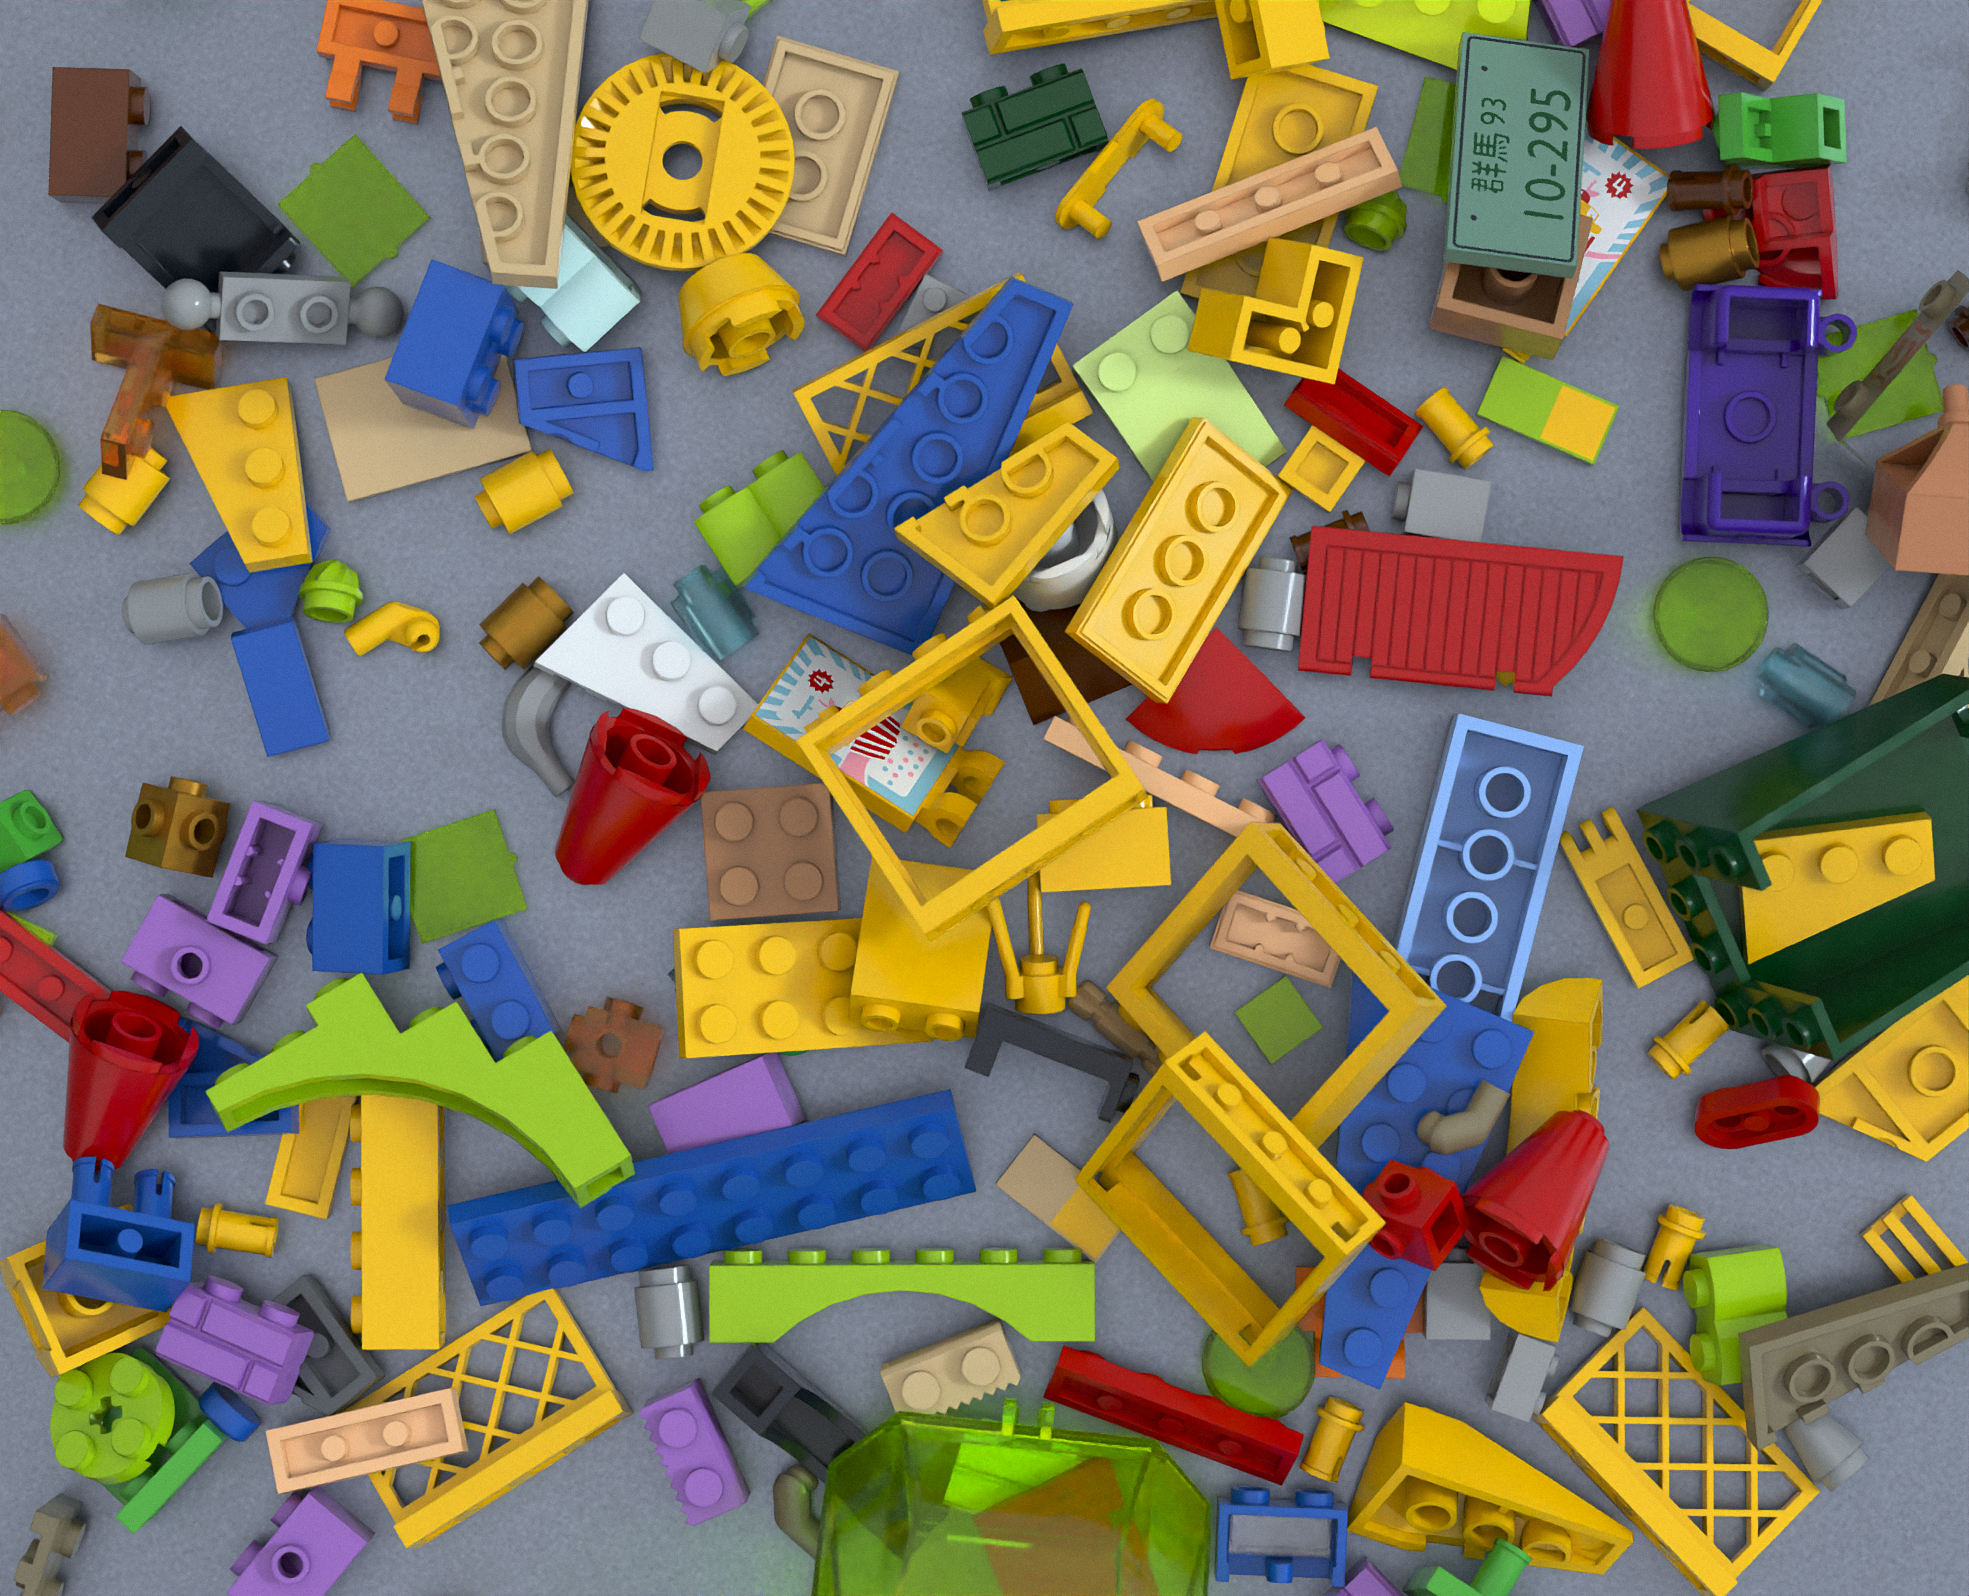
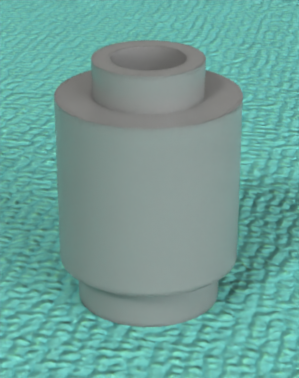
[1238,557,1307,652]
[122,572,223,645]
[1567,1237,1646,1337]
[634,1264,705,1359]

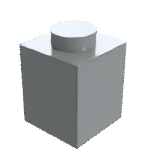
[639,0,751,73]
[1392,468,1492,542]
[1795,507,1890,609]
[1422,1246,1491,1340]

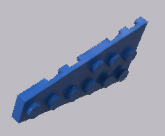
[742,276,1074,655]
[1319,971,1534,1390]

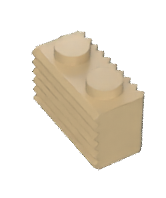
[880,1318,1021,1429]

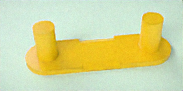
[1055,98,1182,239]

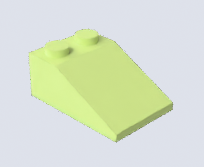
[1072,291,1287,484]

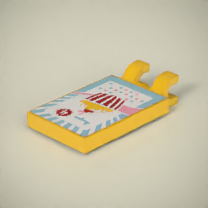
[1502,121,1671,364]
[743,633,1005,848]

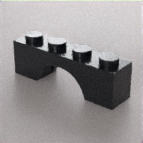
[711,1342,950,1563]

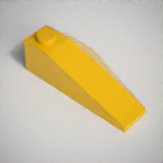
[1347,1402,1633,1575]

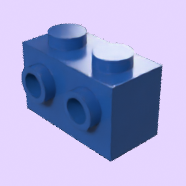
[306,839,411,975]
[436,918,562,1062]

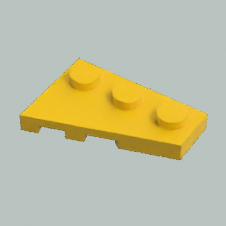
[162,377,313,573]
[894,422,1120,609]
[1738,811,1935,965]

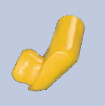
[343,601,440,657]

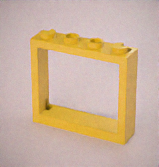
[796,595,1148,942]
[1106,822,1447,1149]
[1074,1032,1386,1367]

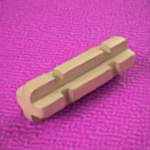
[1067,981,1163,1076]

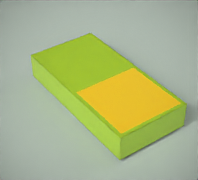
[1475,355,1620,466]

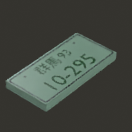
[1443,32,1590,279]

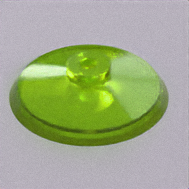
[0,410,60,525]
[1654,557,1769,672]
[1202,1326,1315,1419]

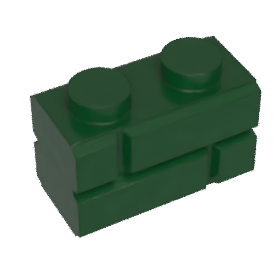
[962,63,1109,191]

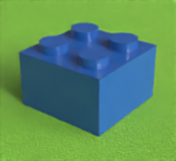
[384,259,524,430]

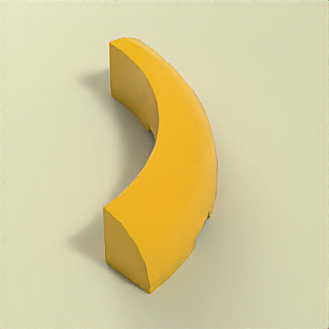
[1479,978,1603,1342]

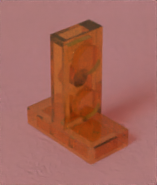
[90,303,222,480]

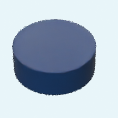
[0,860,60,912]
[198,1382,261,1442]

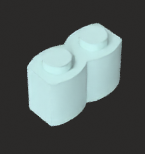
[504,212,642,352]

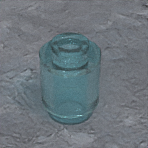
[669,563,760,662]
[1756,643,1856,729]

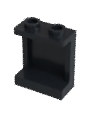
[91,126,300,334]
[964,1002,1140,1123]

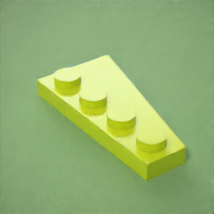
[1318,0,1532,70]

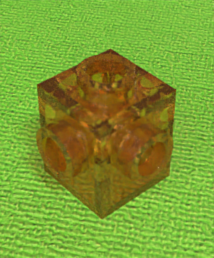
[564,996,666,1093]

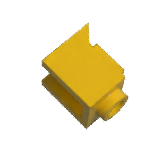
[901,657,1013,754]

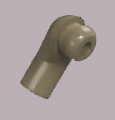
[1417,1079,1510,1156]
[773,1464,837,1561]

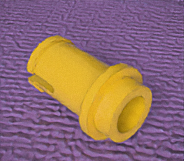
[1414,386,1494,470]
[1647,999,1730,1081]
[1227,1168,1290,1246]
[196,1203,279,1258]
[1641,1204,1706,1291]
[1299,1396,1366,1483]

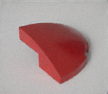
[1702,165,1838,300]
[1126,627,1305,754]

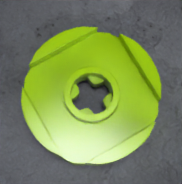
[50,1353,175,1484]

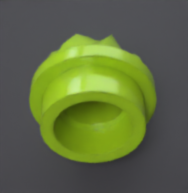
[1344,190,1407,251]
[298,559,363,623]

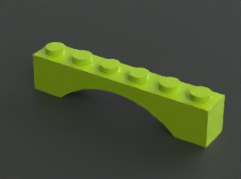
[709,1247,1095,1343]

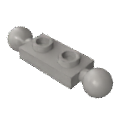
[161,271,403,345]

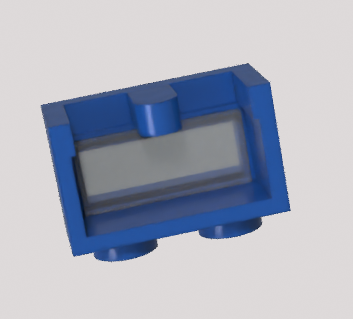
[1214,1486,1348,1587]

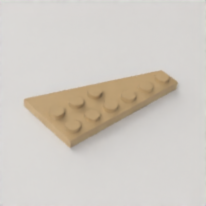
[421,0,589,289]

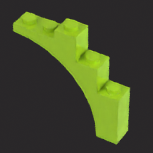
[205,972,635,1208]

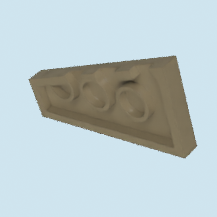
[1738,1263,1969,1451]

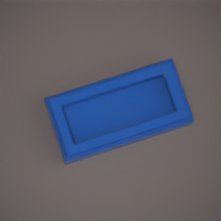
[231,616,330,757]

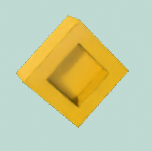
[1277,425,1365,513]

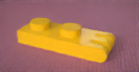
[1559,806,1694,989]

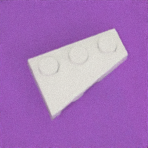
[533,573,758,755]

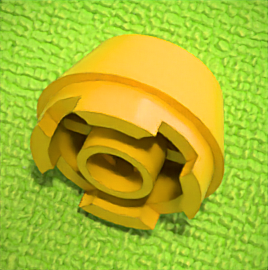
[678,253,805,376]

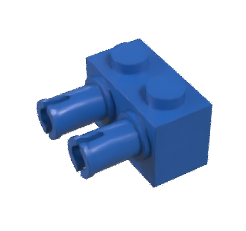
[42,1157,195,1312]

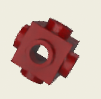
[1361,1159,1470,1271]

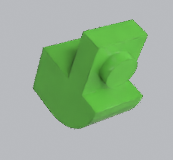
[1713,92,1847,170]

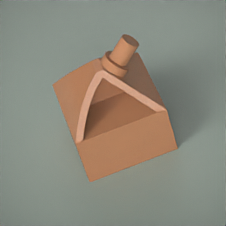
[1865,384,1969,576]

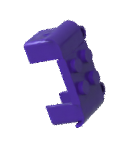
[1680,284,1857,547]

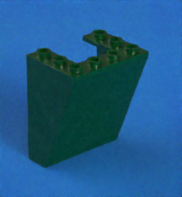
[1636,673,1969,1061]

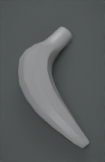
[502,665,575,798]

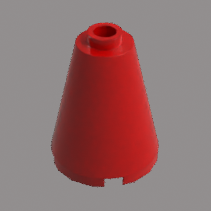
[1586,0,1715,149]
[555,708,711,885]
[63,991,199,1172]
[1460,1110,1609,1292]

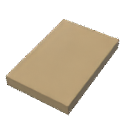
[763,36,900,257]
[314,355,533,503]

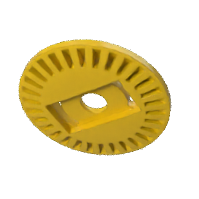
[571,53,795,272]

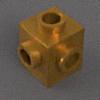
[125,776,230,878]

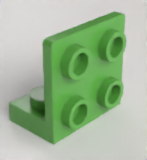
[101,1347,228,1534]

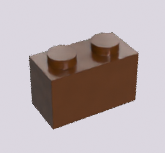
[48,67,150,204]

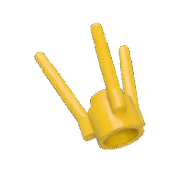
[986,872,1091,1014]

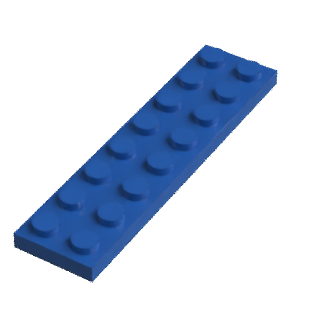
[448,1089,977,1307]

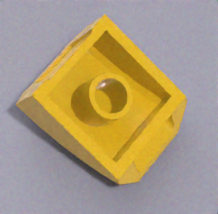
[0,1203,174,1378]

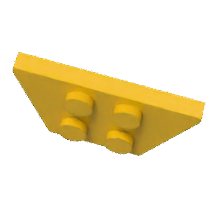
[1812,975,1969,1162]

